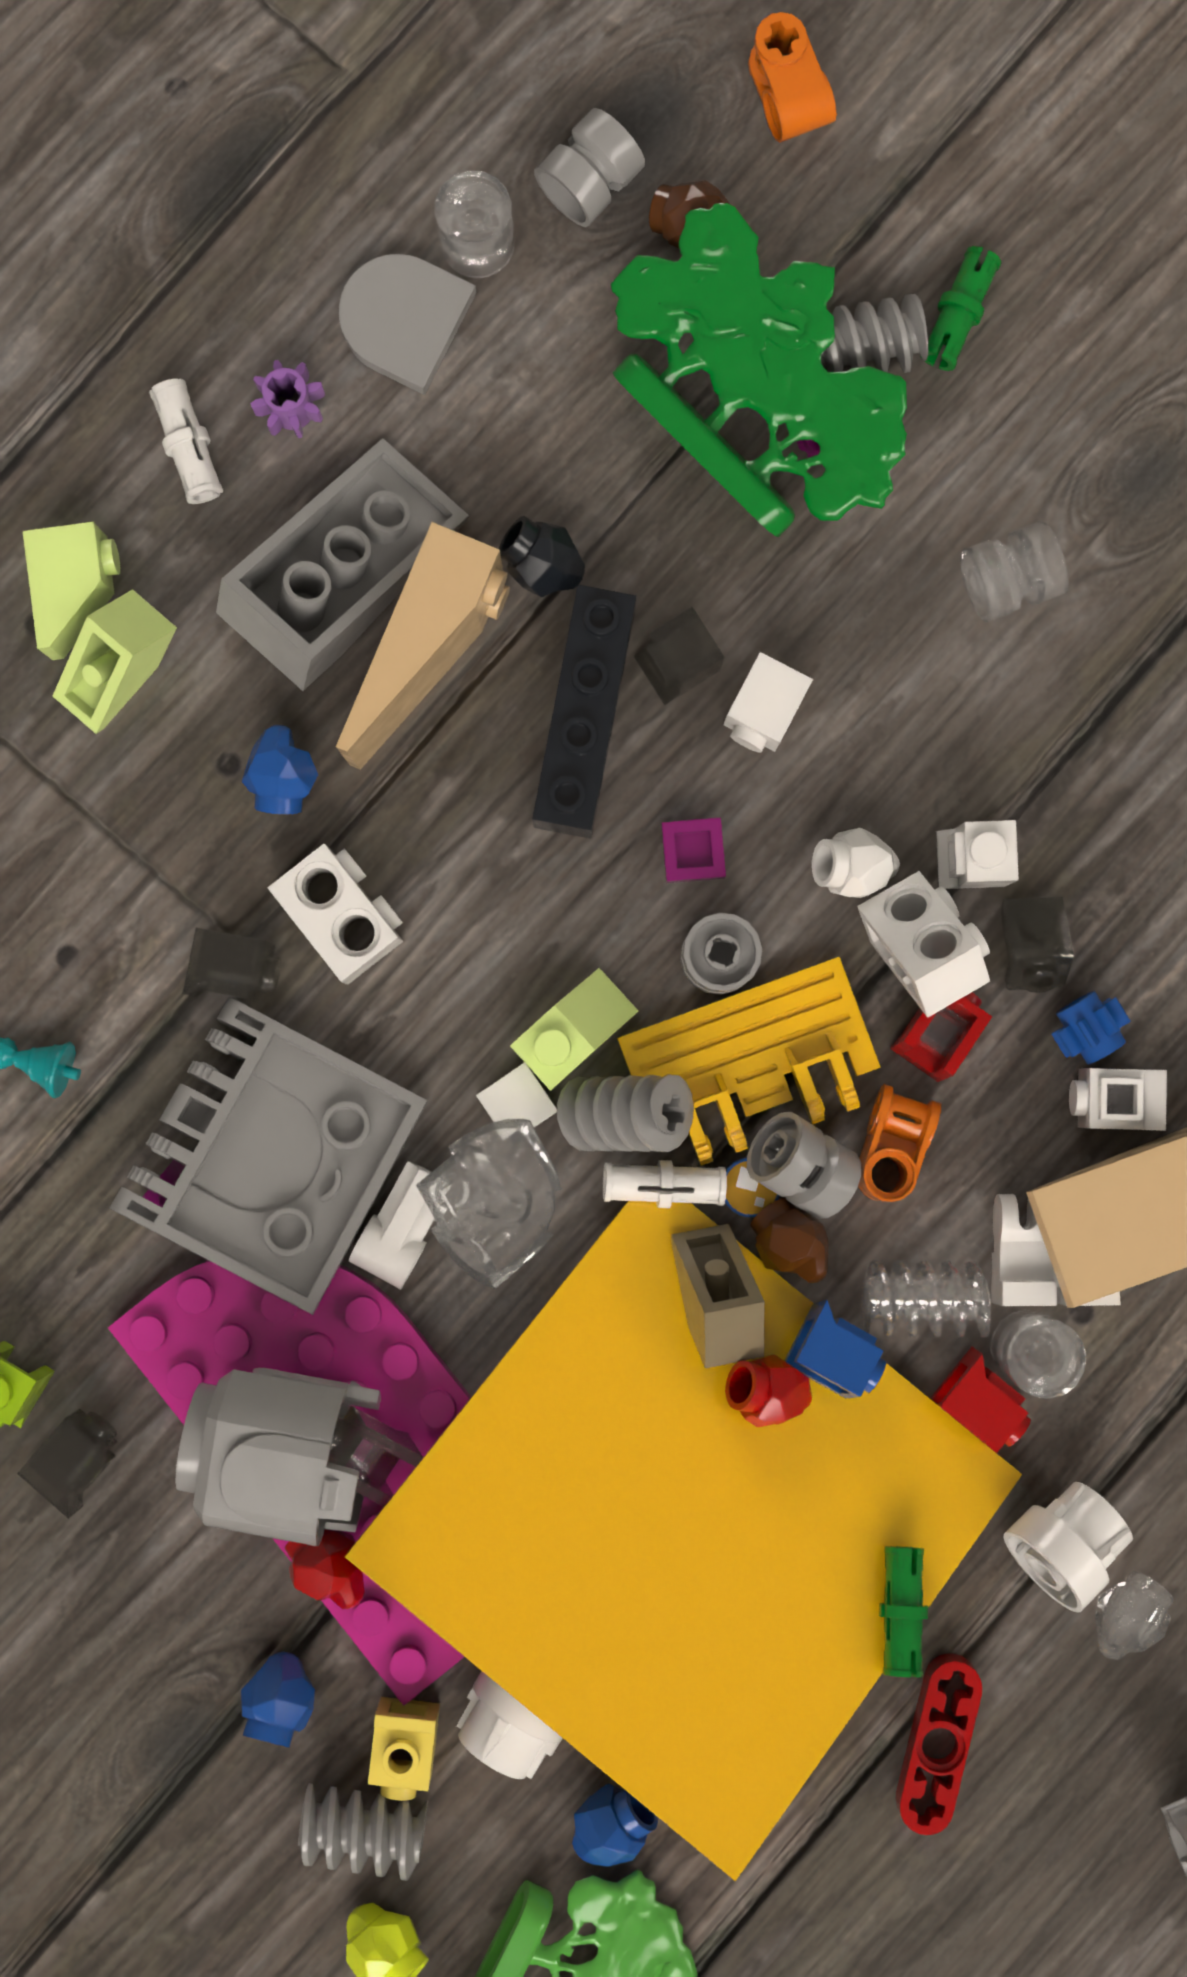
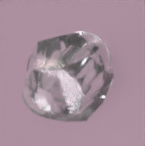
[1095,1571,1174,1660]

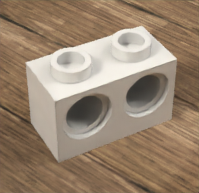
[267,844,403,985]
[857,871,990,1018]

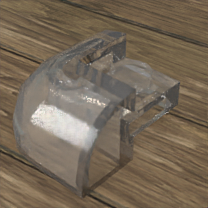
[416,1119,562,1289]

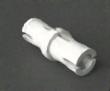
[149,379,223,504]
[603,1160,727,1208]

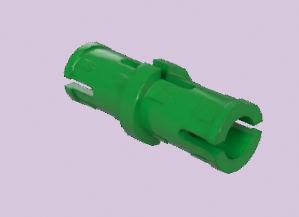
[920,246,1002,371]
[879,1546,928,1677]

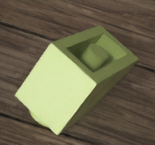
[23,522,120,660]
[53,589,177,734]
[510,968,639,1091]

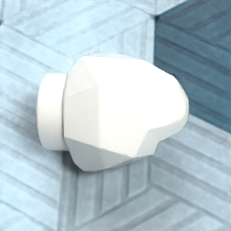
[812,828,900,898]

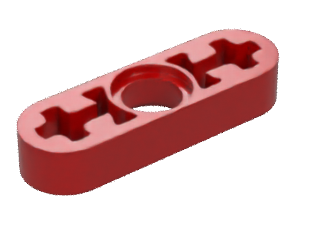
[895,1653,983,1835]

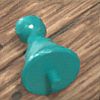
[0,1037,81,1099]

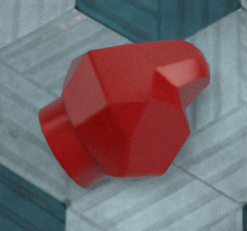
[725,1354,812,1427]
[285,1529,365,1609]

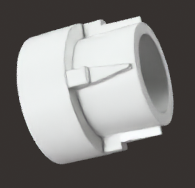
[1004,1482,1133,1612]
[457,1671,563,1779]

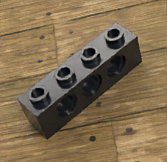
[532,584,637,839]

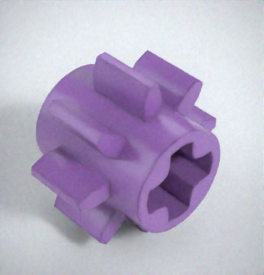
[251,360,325,438]

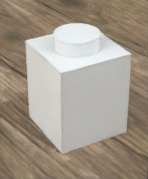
[723,652,813,753]

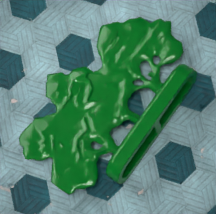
[611,203,907,537]

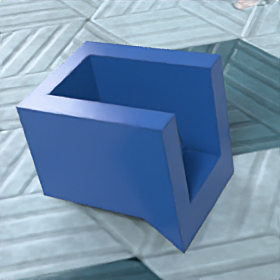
[784,1300,886,1398]

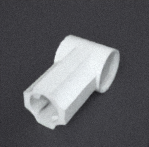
[348,1161,453,1290]

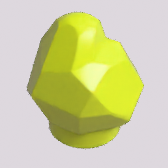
[346,1903,429,1977]

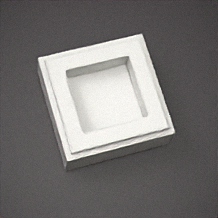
[476,1062,557,1144]

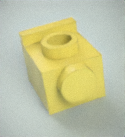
[368,1697,440,1801]

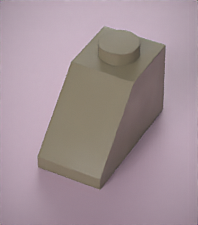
[671,1224,765,1368]

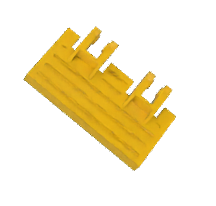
[617,957,881,1166]

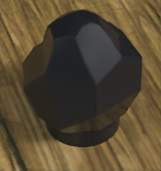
[499,516,585,597]

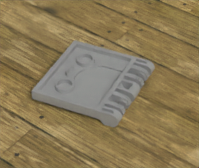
[109,998,427,1315]

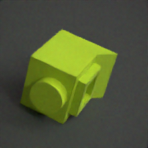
[0,1341,55,1428]

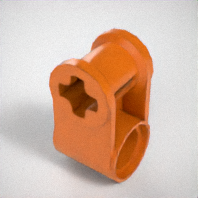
[748,12,837,143]
[858,1084,942,1202]

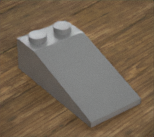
[216,438,469,691]

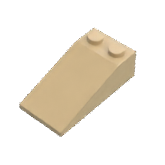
[336,522,510,770]
[1026,1127,1187,1308]

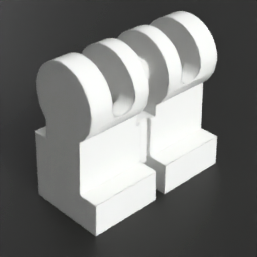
[991,1194,1121,1306]

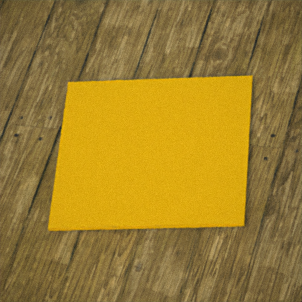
[345,1201,1022,1881]

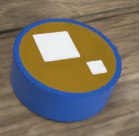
[725,1157,779,1217]

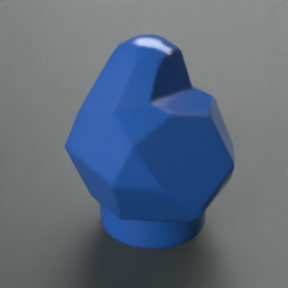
[242,725,318,814]
[241,1651,315,1748]
[572,1783,658,1866]

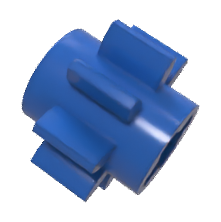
[1051,990,1131,1065]

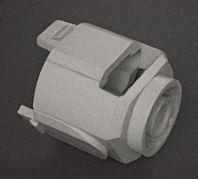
[175,1368,381,1546]

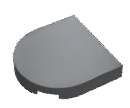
[339,254,477,395]

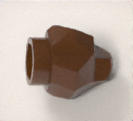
[649,180,731,249]
[750,1198,829,1284]

